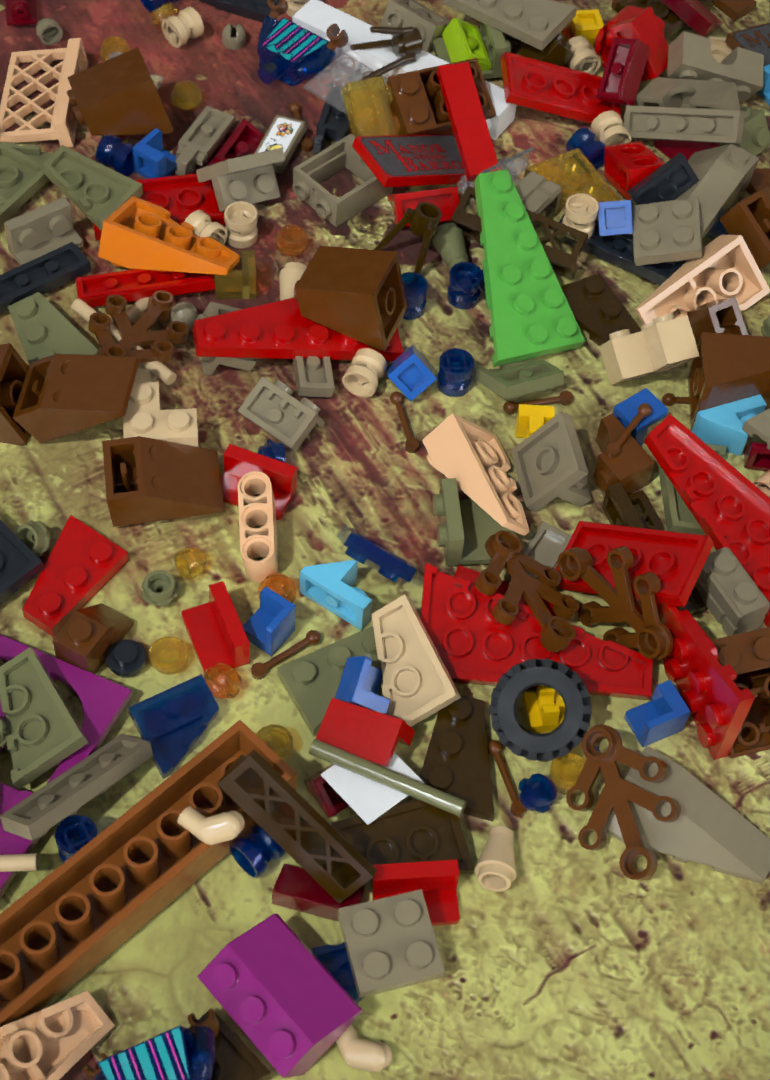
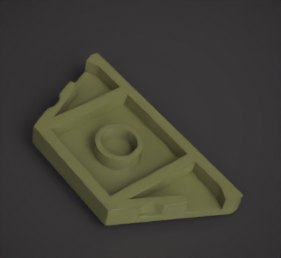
[0,142,54,226]

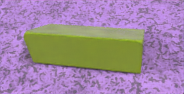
[442,17,492,71]

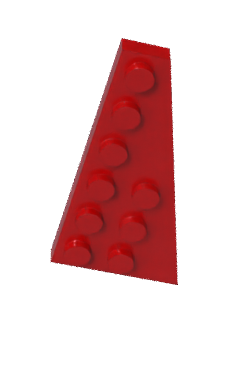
[192,298,403,361]
[644,414,770,627]
[420,563,653,700]
[634,600,755,760]

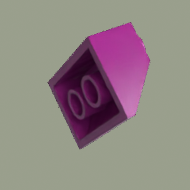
[197,913,364,1078]

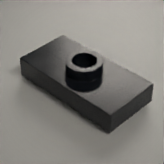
[626,152,699,205]

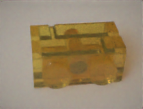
[341,76,400,137]

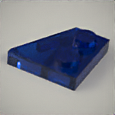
[129,674,219,779]

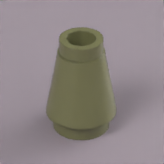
[432,223,469,274]

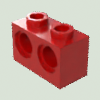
[604,141,665,200]

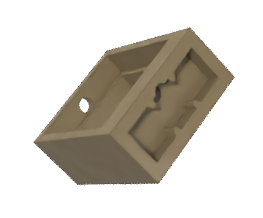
[293,134,393,227]

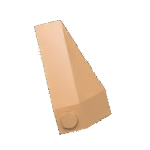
[635,235,770,325]
[422,413,530,536]
[0,990,115,1080]

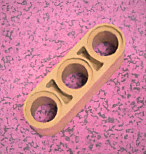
[238,471,279,583]

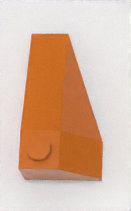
[98,196,241,275]

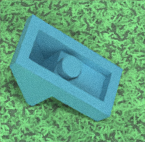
[691,394,767,455]
[300,560,372,631]

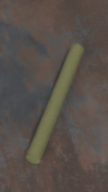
[309,739,466,817]

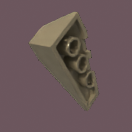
[674,143,759,239]
[604,746,770,884]

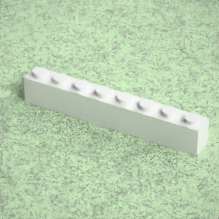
[292,0,516,140]

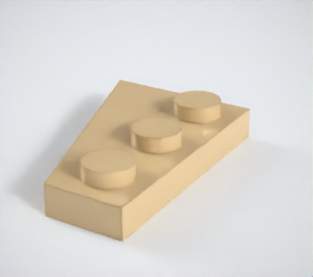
[371,594,461,727]

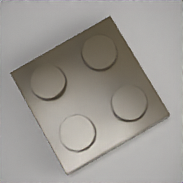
[632,197,703,266]
[337,889,445,998]

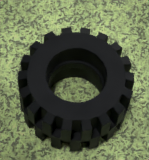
[489,659,592,761]

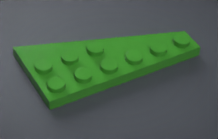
[474,169,585,367]

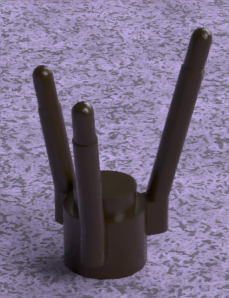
[350,26,423,83]
[374,202,442,282]

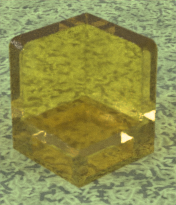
[215,250,256,300]

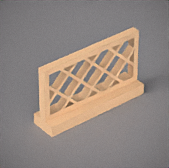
[0,38,88,147]

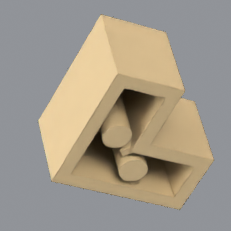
[599,313,699,386]
[123,382,198,447]

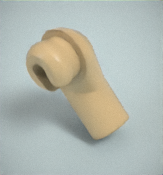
[177,806,245,845]
[336,1024,392,1072]

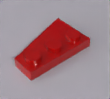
[22,515,129,637]

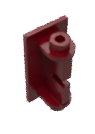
[5,0,38,26]

